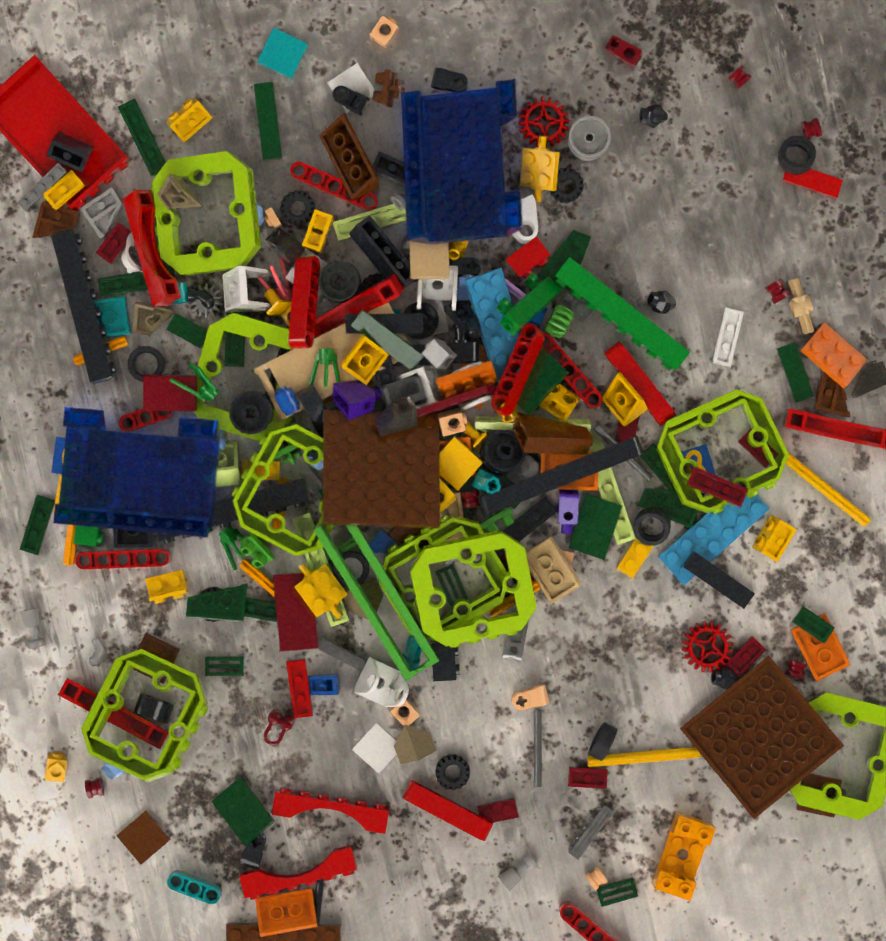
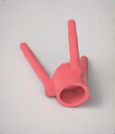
[258,255,293,300]

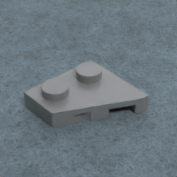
[80,187,123,240]

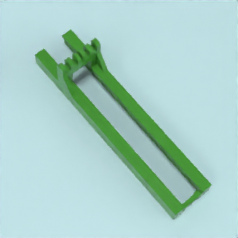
[313,523,439,681]

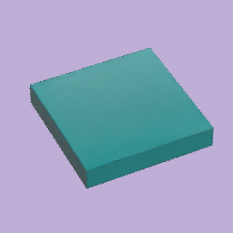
[257,27,308,79]
[95,296,131,338]

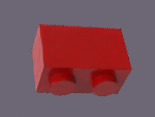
[505,236,550,279]

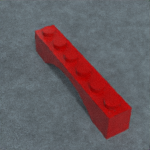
[122,190,181,306]
[314,274,404,339]
[782,408,886,450]
[58,678,169,750]
[271,787,390,834]
[239,844,357,900]

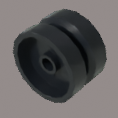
[229,390,274,435]
[479,430,526,475]

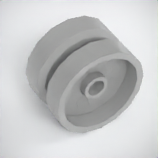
[567,116,611,161]

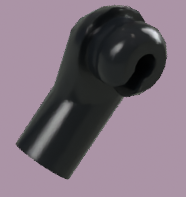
[187,290,214,309]

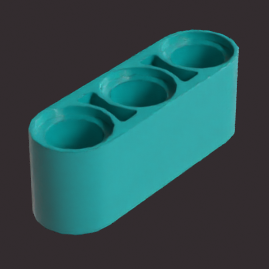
[167,870,222,904]

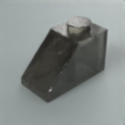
[852,359,886,398]

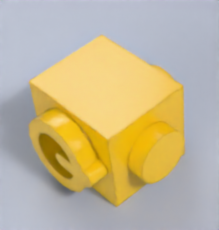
[45,751,67,782]

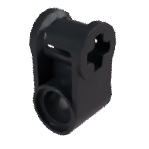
[430,67,468,94]
[332,85,370,116]
[449,257,481,277]
[240,832,266,870]

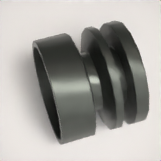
[319,261,361,301]

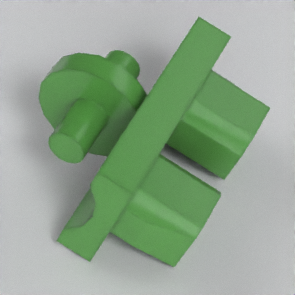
[272,441,301,466]
[479,507,514,533]
[238,533,275,569]

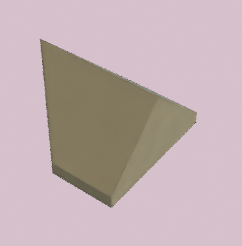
[157,174,203,210]
[133,301,176,336]
[343,578,383,620]
[394,725,436,764]

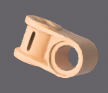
[512,684,550,710]

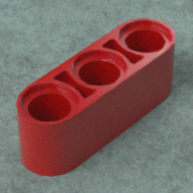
[118,409,174,432]

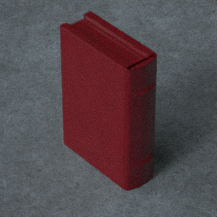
[143,373,197,412]

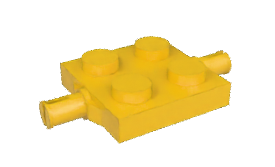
[520,136,560,202]
[294,562,348,619]

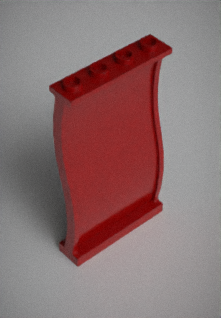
[0,55,130,210]

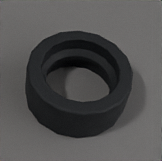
[778,135,816,175]
[127,346,165,382]
[634,507,671,546]
[333,551,370,587]
[588,722,618,761]

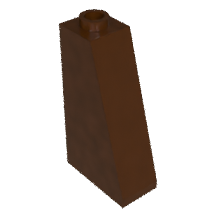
[512,413,593,455]

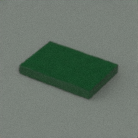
[508,348,569,415]
[568,493,623,560]
[211,777,275,846]

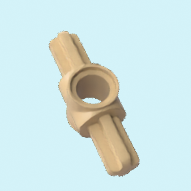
[788,278,814,334]

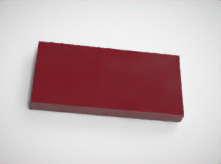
[414,384,496,417]
[273,573,318,652]

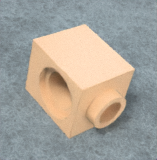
[370,16,399,49]
[437,408,468,437]
[390,698,420,726]

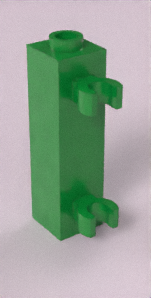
[496,273,562,336]

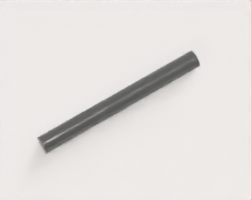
[593,424,653,482]
[534,710,542,787]

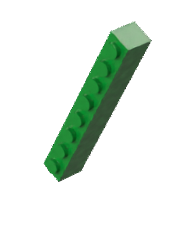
[554,257,690,371]

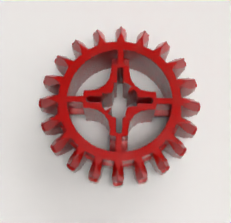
[518,96,570,148]
[681,621,734,673]

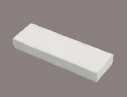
[712,307,744,368]

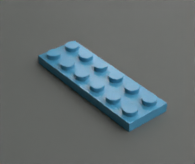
[464,268,527,386]
[658,483,769,585]

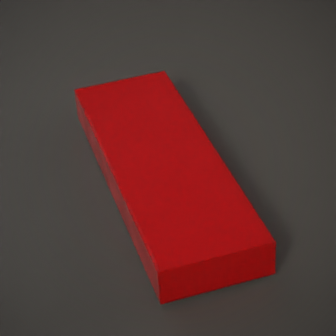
[782,169,843,199]
[286,659,313,719]

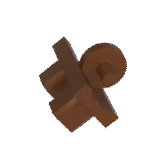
[372,69,405,108]

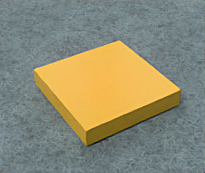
[439,436,484,490]

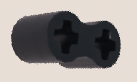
[134,693,174,724]

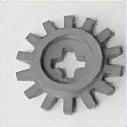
[189,283,224,318]

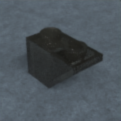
[265,227,307,269]
[375,397,418,436]

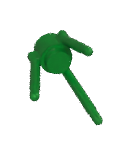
[308,348,340,387]
[170,362,219,402]
[218,526,244,570]

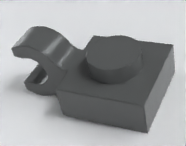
[561,292,592,323]

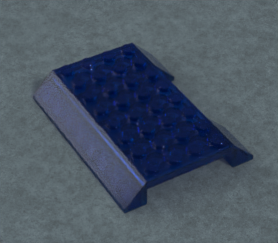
[401,79,523,245]
[53,407,220,537]

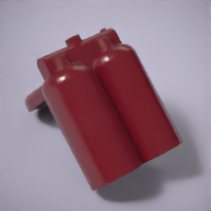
[263,709,295,746]

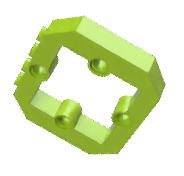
[151,151,261,276]
[195,312,293,441]
[656,389,789,515]
[232,424,335,556]
[378,515,509,641]
[410,530,537,648]
[81,649,208,782]
[790,691,886,820]

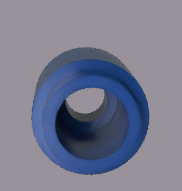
[274,385,300,416]

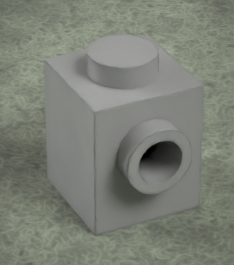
[422,339,457,370]

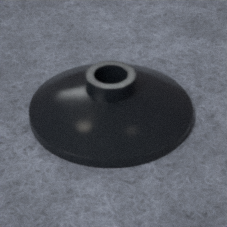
[403,302,439,340]

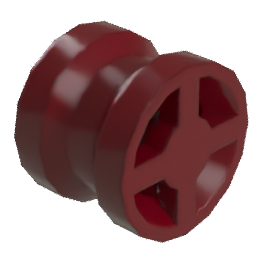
[728,65,752,89]
[801,118,822,140]
[460,490,480,508]
[785,659,807,679]
[85,777,105,799]

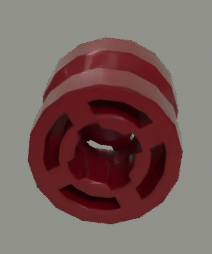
[765,279,791,304]

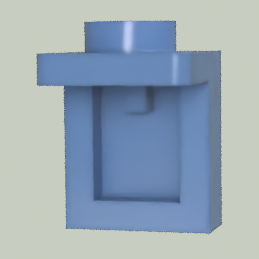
[457,275,474,301]

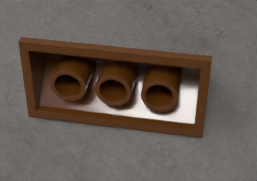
[319,113,379,200]

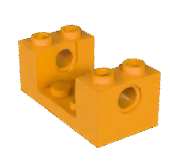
[652,811,716,901]

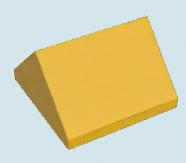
[340,335,389,385]
[602,372,648,426]

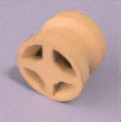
[585,866,608,890]

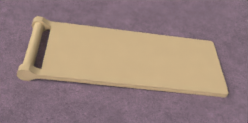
[253,303,409,421]

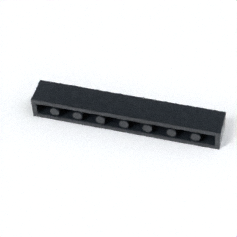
[51,229,117,385]
[153,478,309,544]

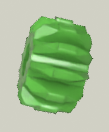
[545,305,574,338]

